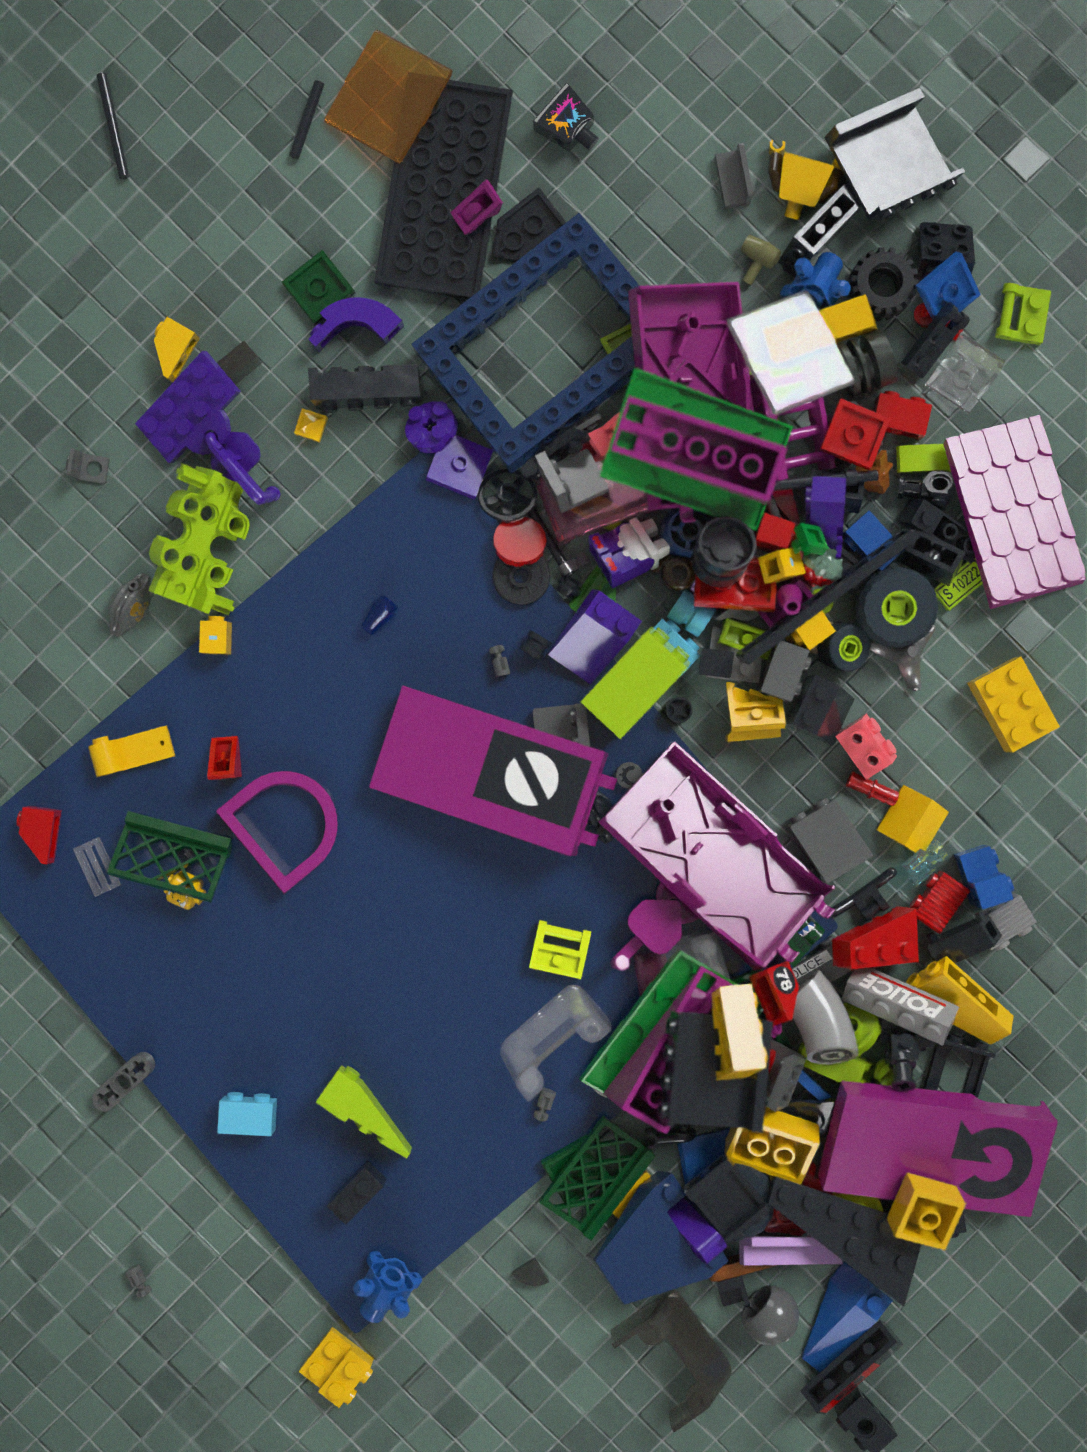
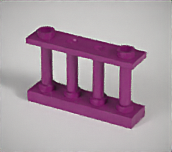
[750,360,836,481]

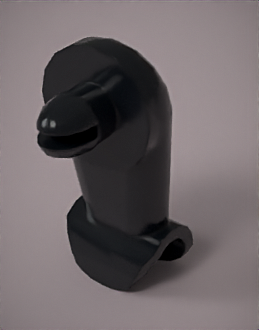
[644,1124,696,1149]

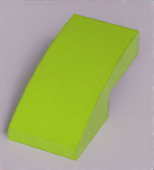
[896,444,951,473]

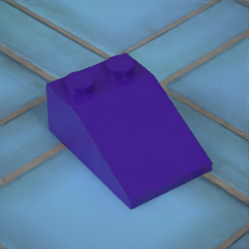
[547,589,642,684]

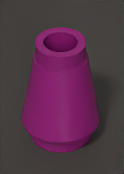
[776,584,802,615]

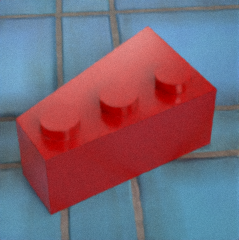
[832,906,919,969]

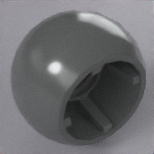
[741,1285,800,1346]

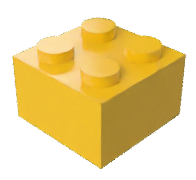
[887,1173,966,1250]

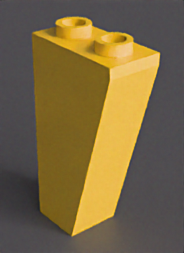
[906,956,1014,1045]

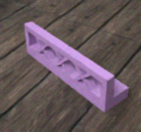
[739,1236,842,1265]

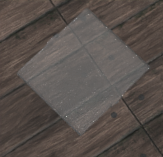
[727,290,854,415]

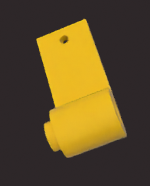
[88,726,175,777]

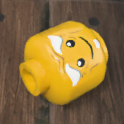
[164,871,206,910]

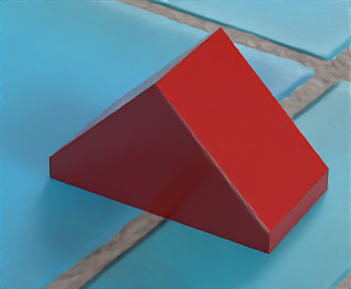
[207,736,242,780]

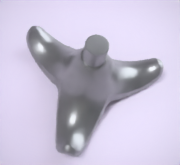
[870,625,936,691]

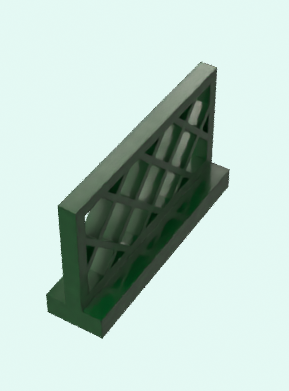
[107,811,232,903]
[539,1116,656,1241]

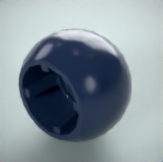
[660,508,714,561]

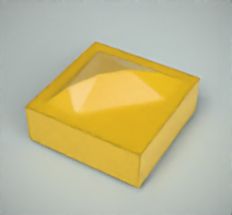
[294,408,328,443]

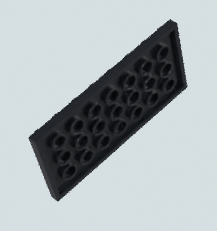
[374,73,513,299]

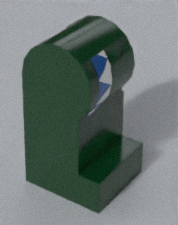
[787,916,825,967]

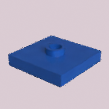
[915,251,981,324]

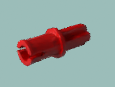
[845,771,899,806]

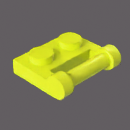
[529,920,591,979]

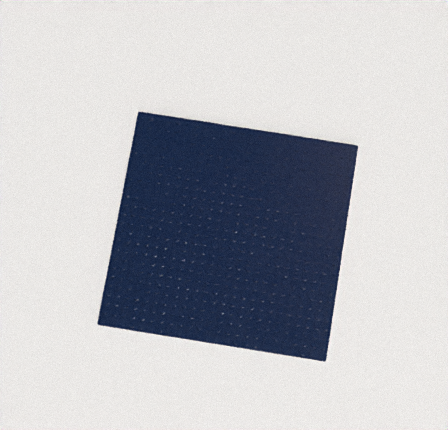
[0,452,838,1333]

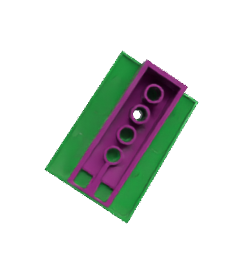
[600,368,793,531]
[579,949,763,1134]

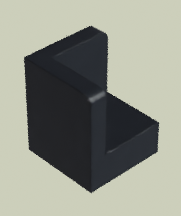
[698,648,734,678]
[716,1275,750,1307]

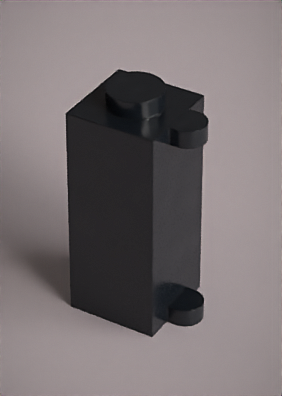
[926,911,1002,963]

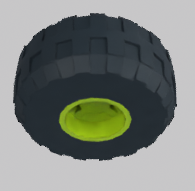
[855,567,938,648]

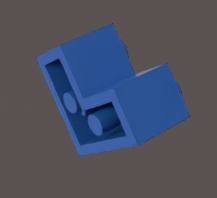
[954,844,1014,910]

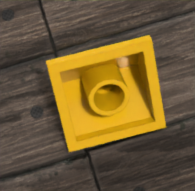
[876,785,949,857]

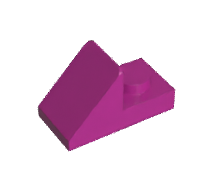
[450,180,503,235]

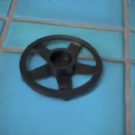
[478,469,537,523]

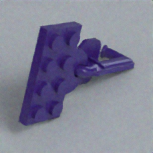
[135,351,280,505]

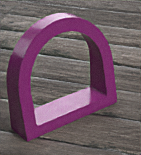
[216,771,338,894]

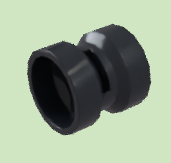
[665,697,693,723]

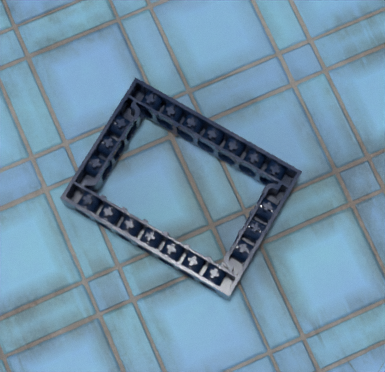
[411,213,640,474]

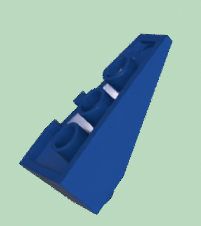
[801,1261,893,1372]

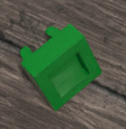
[791,523,829,556]

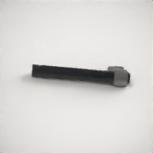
[523,505,590,578]

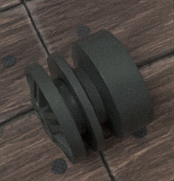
[834,329,898,399]

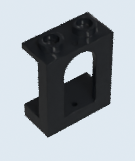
[923,1033,996,1098]

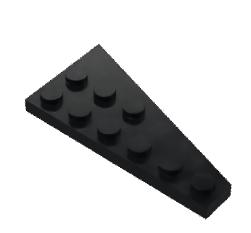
[766,1176,922,1307]

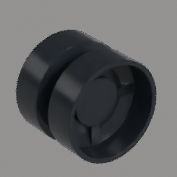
[691,516,756,587]

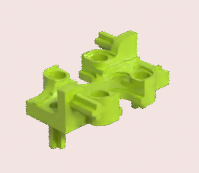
[148,464,250,615]

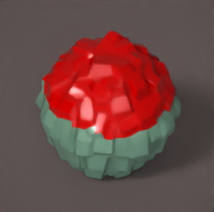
[802,547,843,587]

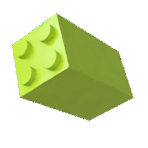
[581,626,691,739]

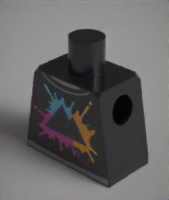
[533,82,599,151]

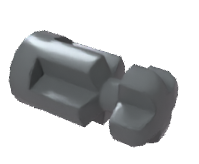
[489,645,511,677]
[534,1088,556,1122]
[125,1264,152,1298]

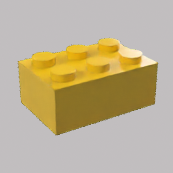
[967,657,1060,753]
[724,1106,819,1184]

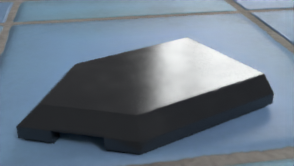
[493,187,566,260]

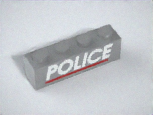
[842,967,959,1046]

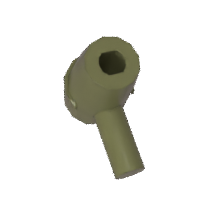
[741,234,781,285]

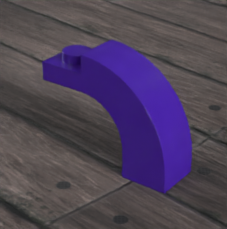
[308,297,404,352]

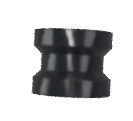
[519,630,552,661]

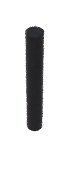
[289,80,325,160]

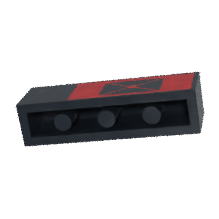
[800,1320,904,1415]

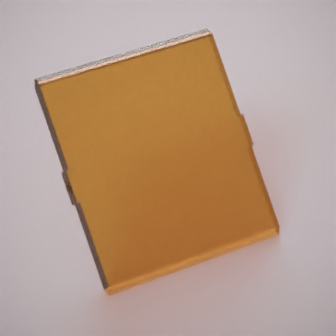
[325,30,453,163]

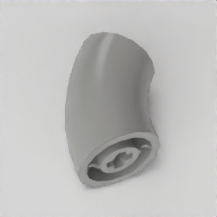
[793,970,858,1064]

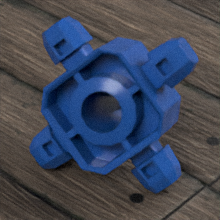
[780,252,851,315]
[353,1251,422,1323]

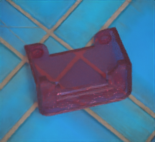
[536,459,656,547]

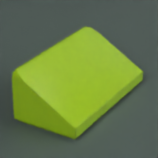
[718,618,772,660]

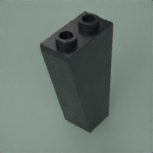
[778,181,862,277]

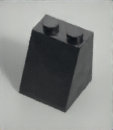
[786,674,854,746]

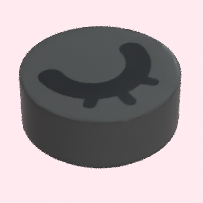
[616,762,642,789]

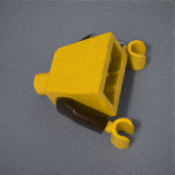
[768,140,843,220]

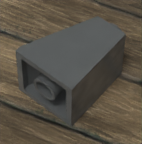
[787,797,873,884]

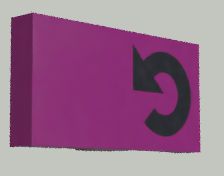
[818,1081,1058,1217]

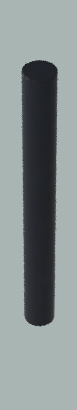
[96,73,129,179]

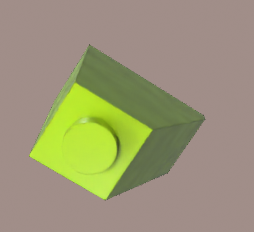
[798,1042,877,1084]

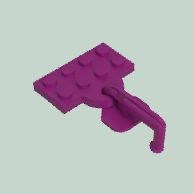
[610,882,699,971]

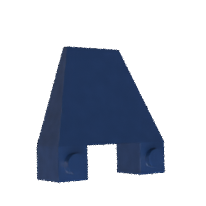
[593,1171,728,1305]

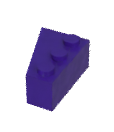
[806,476,846,559]

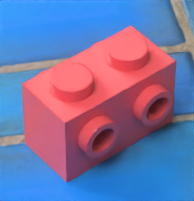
[835,713,897,780]

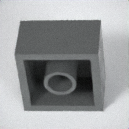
[756,641,811,703]

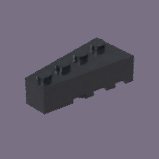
[308,364,422,413]

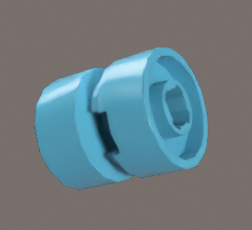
[667,590,716,638]

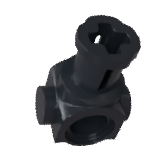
[898,471,953,510]
[884,1033,919,1092]

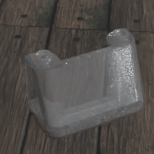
[500,985,611,1102]

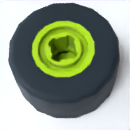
[817,622,870,672]

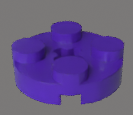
[405,401,458,453]

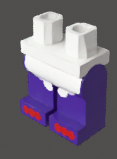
[588,517,670,589]

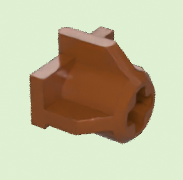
[854,450,893,494]

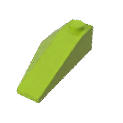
[316,1065,412,1158]

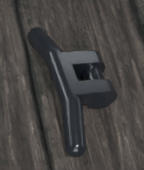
[831,867,897,922]

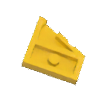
[726,682,786,732]

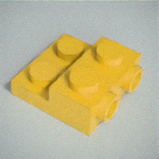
[299,1327,374,1408]

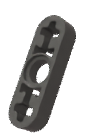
[92,1052,155,1111]

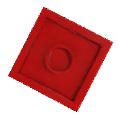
[819,399,890,470]

